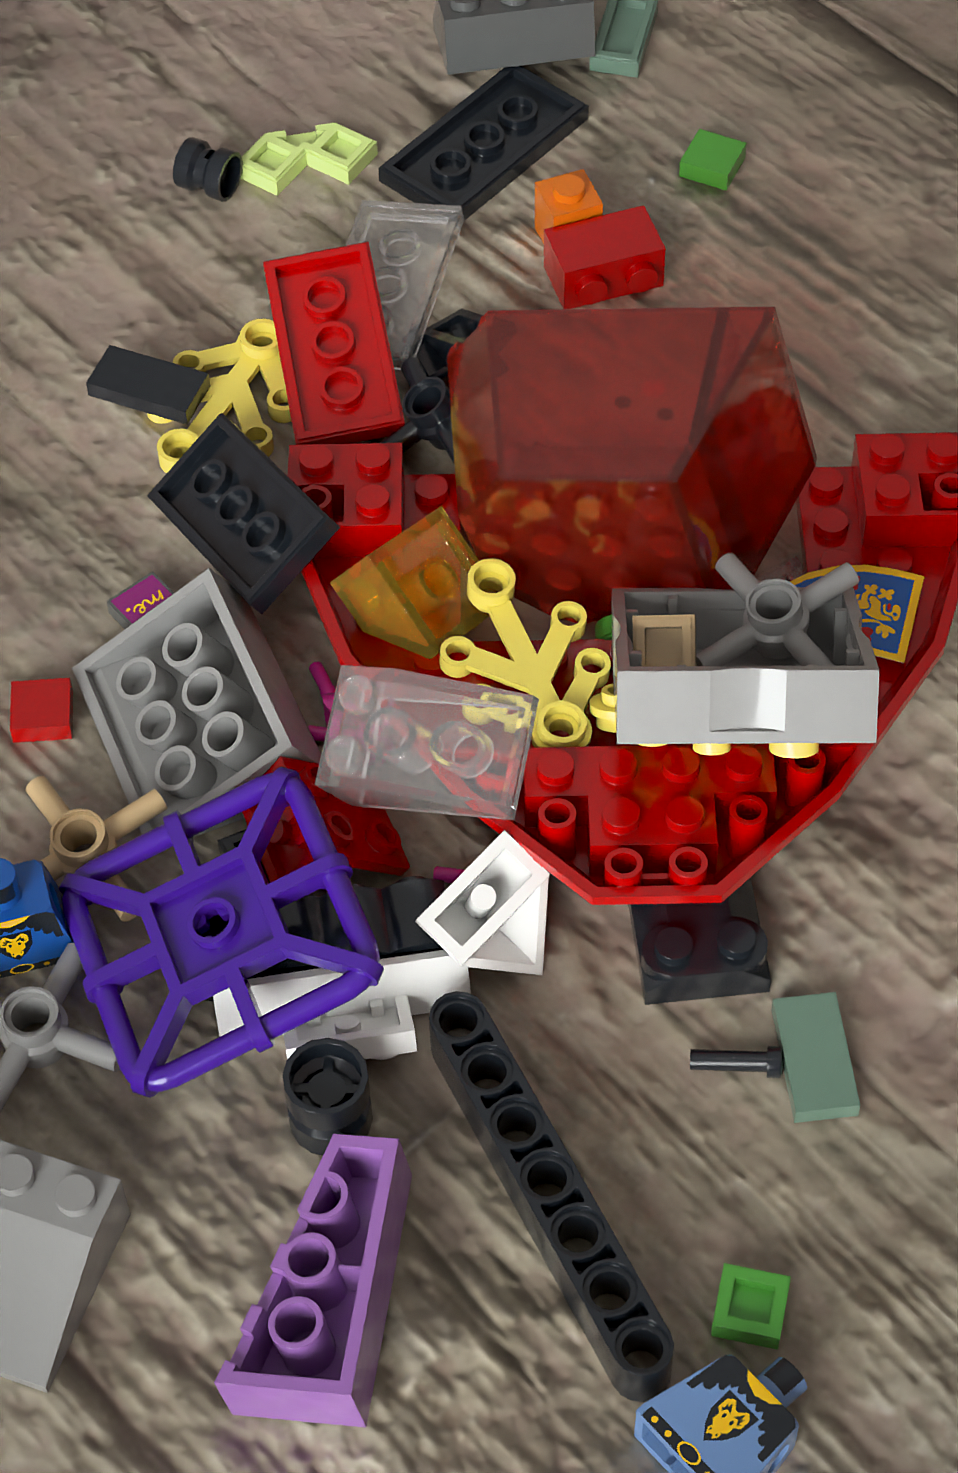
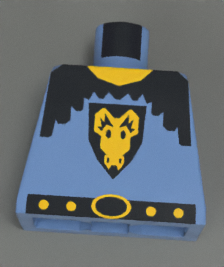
[634,1354,807,1473]

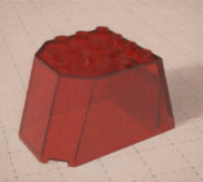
[447,307,817,624]

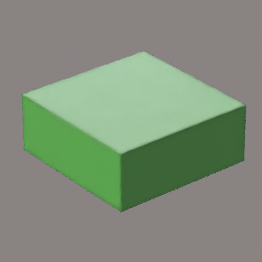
[679,128,747,191]
[711,1263,791,1350]

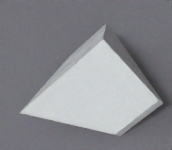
[415,830,550,975]

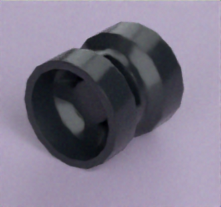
[173,137,243,202]

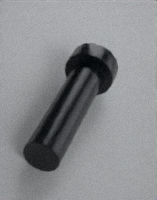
[690,1046,783,1078]

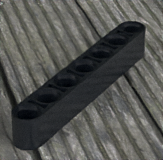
[429,991,674,1402]

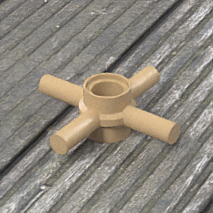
[26,776,167,922]

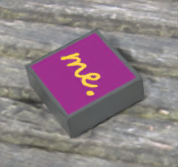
[106,571,174,629]

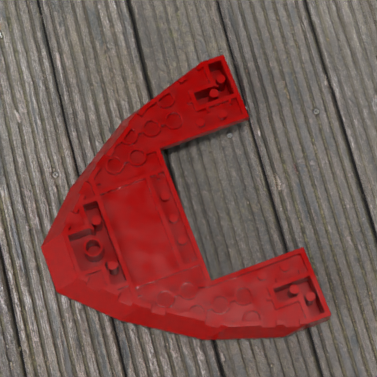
[288,432,958,905]

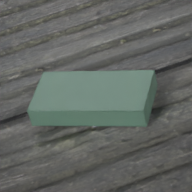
[590,0,658,78]
[771,992,860,1123]

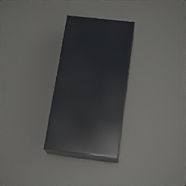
[86,345,210,425]

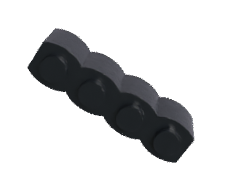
[202,876,445,1002]

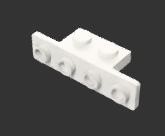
[213,950,471,1060]

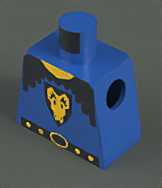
[0,858,74,978]

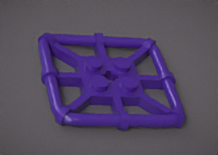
[59,767,384,1098]

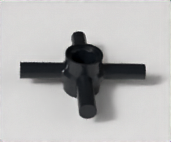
[380,355,512,472]

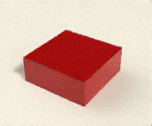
[10,677,73,743]

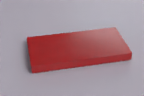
[263,241,405,445]

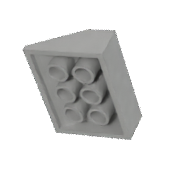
[72,568,326,837]
[0,1140,131,1393]

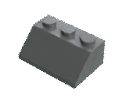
[433,0,595,75]

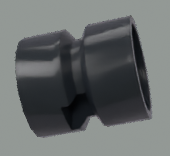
[282,1038,373,1155]

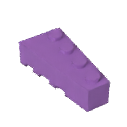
[214,1134,412,1427]

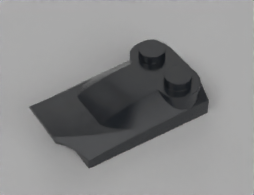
[628,877,771,1005]

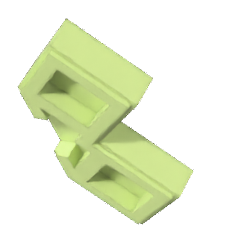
[241,122,378,196]

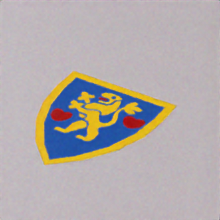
[790,565,924,663]

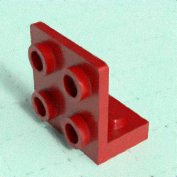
[242,756,410,883]

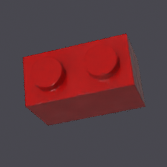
[544,205,666,311]

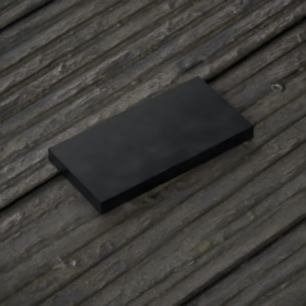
[378,66,589,228]
[147,413,340,614]

